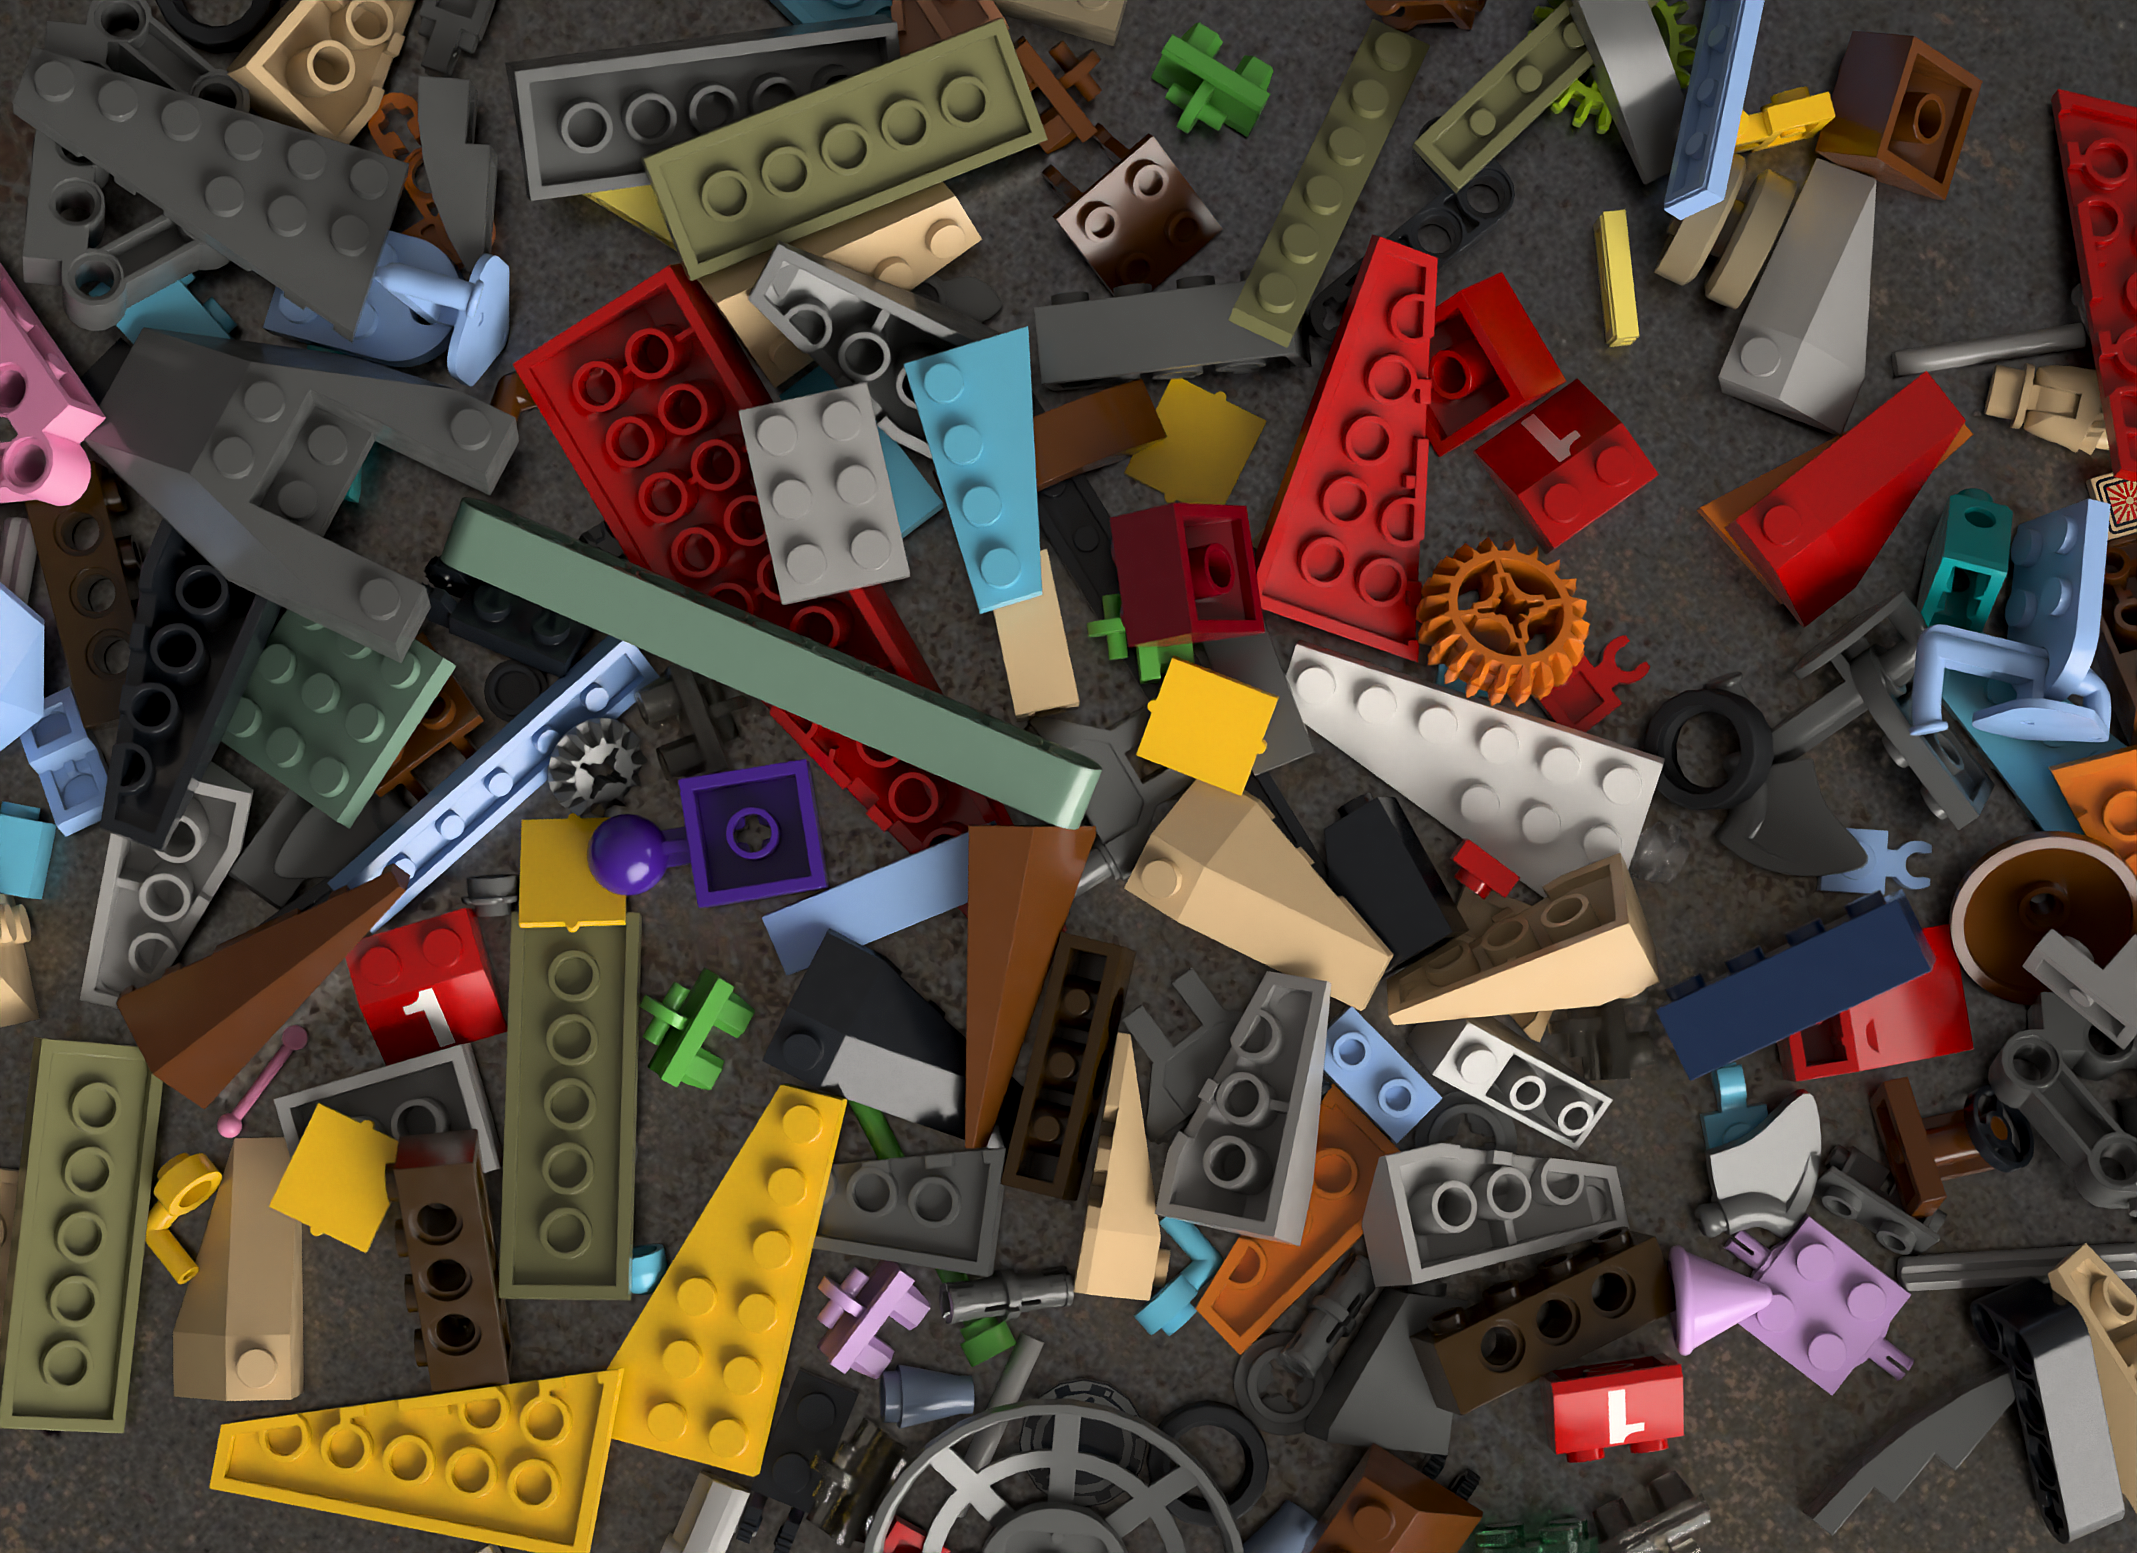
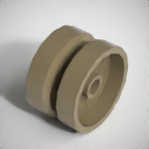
[1654,153,1797,311]

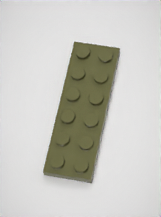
[640,18,1048,281]
[499,911,642,1300]
[0,1037,163,1433]

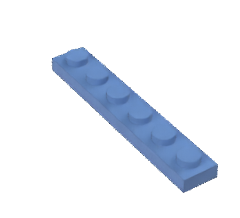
[327,635,661,934]

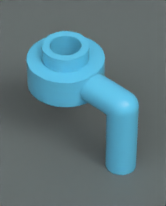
[1133,1217,1223,1336]

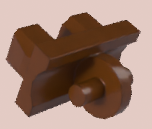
[1013,35,1102,154]

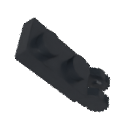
[421,555,593,678]
[736,1368,859,1553]

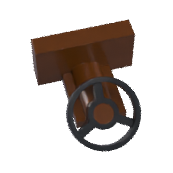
[1869,1076,2034,1219]

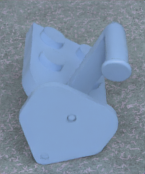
[263,231,510,387]
[1909,498,2111,742]

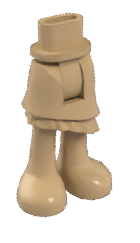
[1984,363,2109,455]

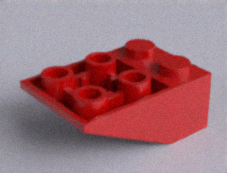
[1765,924,1974,1082]

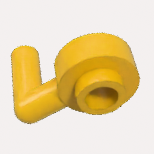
[145,1153,222,1284]

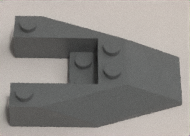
[84,327,519,663]

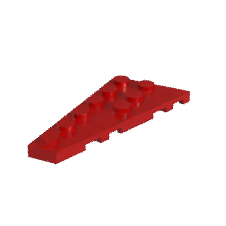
[2051,89,2137,482]
[1254,234,1438,663]

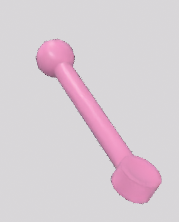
[217,1025,309,1138]

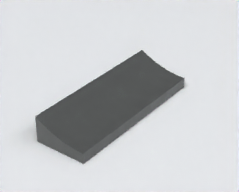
[505,14,900,201]

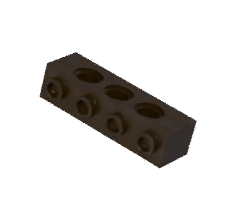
[25,461,142,731]
[1001,932,1137,1201]
[385,1129,513,1392]
[1409,1226,1676,1416]

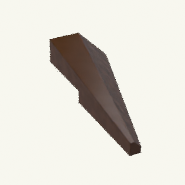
[965,824,1096,1148]
[116,863,411,1110]

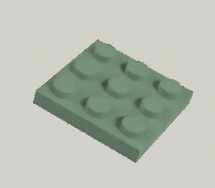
[221,609,456,828]

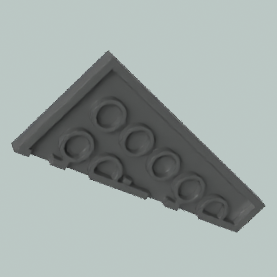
[13,47,409,342]

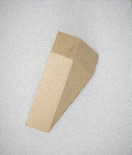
[226,0,416,145]
[1124,779,1394,1011]
[1387,853,1660,1025]
[1073,1032,1171,1301]
[173,1137,304,1401]
[2048,1243,2137,1513]

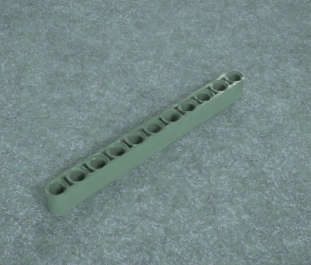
[440,497,1102,830]

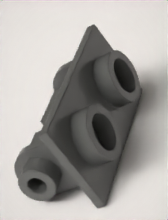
[1813,1144,1947,1256]

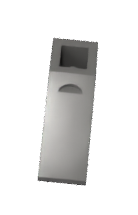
[1406,1016,1613,1151]

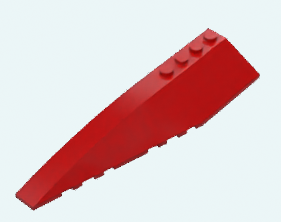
[512,263,1068,933]

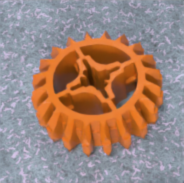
[1415,537,1590,707]

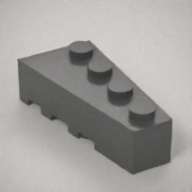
[1034,269,1312,391]

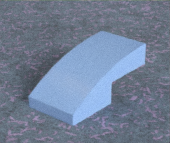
[20,686,109,836]

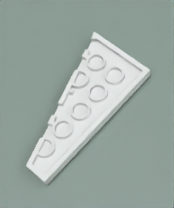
[1286,639,1665,898]

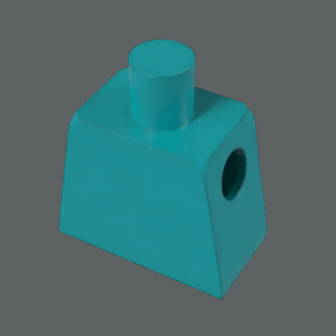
[1916,488,2013,633]

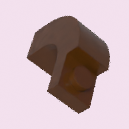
[932,379,1167,503]

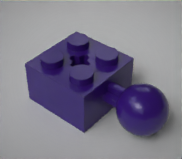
[587,759,830,908]

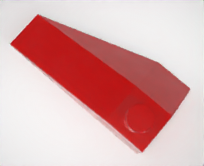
[1724,370,1966,628]

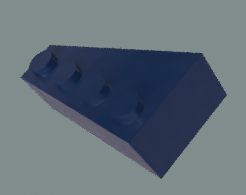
[1656,889,1936,1081]

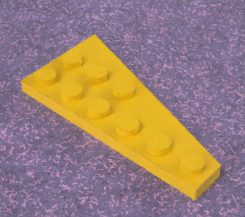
[607,1083,848,1477]
[209,1368,624,1553]

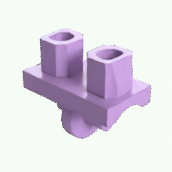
[816,1260,931,1379]

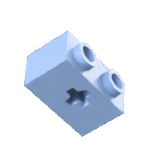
[1323,1006,1442,1143]

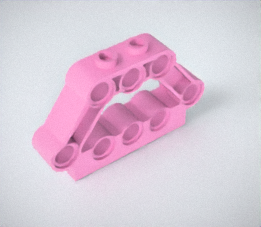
[0,263,106,506]

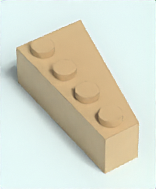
[697,182,982,388]

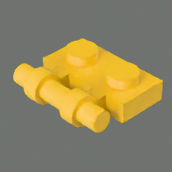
[1734,87,1836,154]

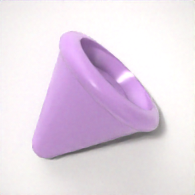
[1668,1245,1772,1356]

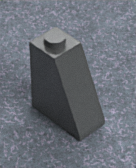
[1305,1280,1468,1455]

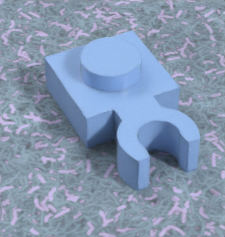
[1817,828,1932,895]

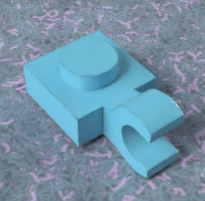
[1700,1062,1768,1150]

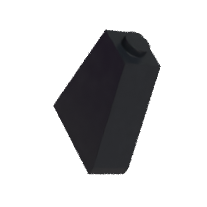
[1324,792,1469,984]

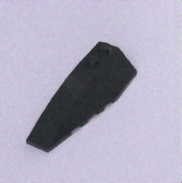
[100,518,282,853]

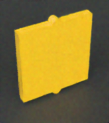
[1124,379,1267,505]
[1136,656,1279,796]
[518,813,626,932]
[269,1103,399,1253]

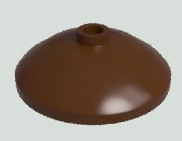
[1949,831,2137,1005]

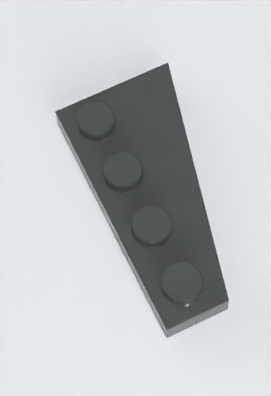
[813,1147,1009,1277]

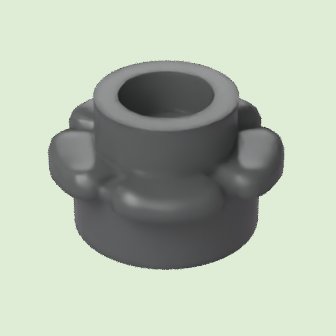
[461,874,519,917]

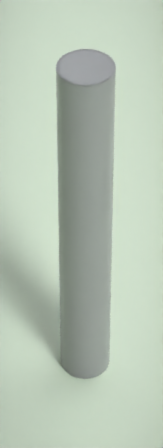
[1892,323,2086,376]
[944,1332,1044,1519]

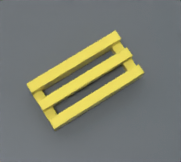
[1593,209,1639,347]

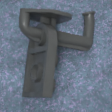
[1706,590,1995,830]

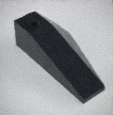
[762,928,1024,1149]

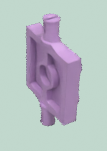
[1724,1213,1914,1395]

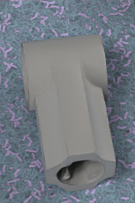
[660,1470,751,1553]

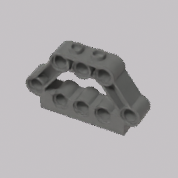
[23,0,250,331]
[1988,992,2137,1217]

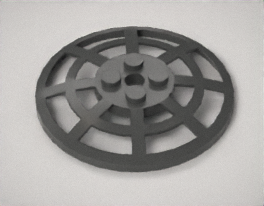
[863,1399,1244,1553]

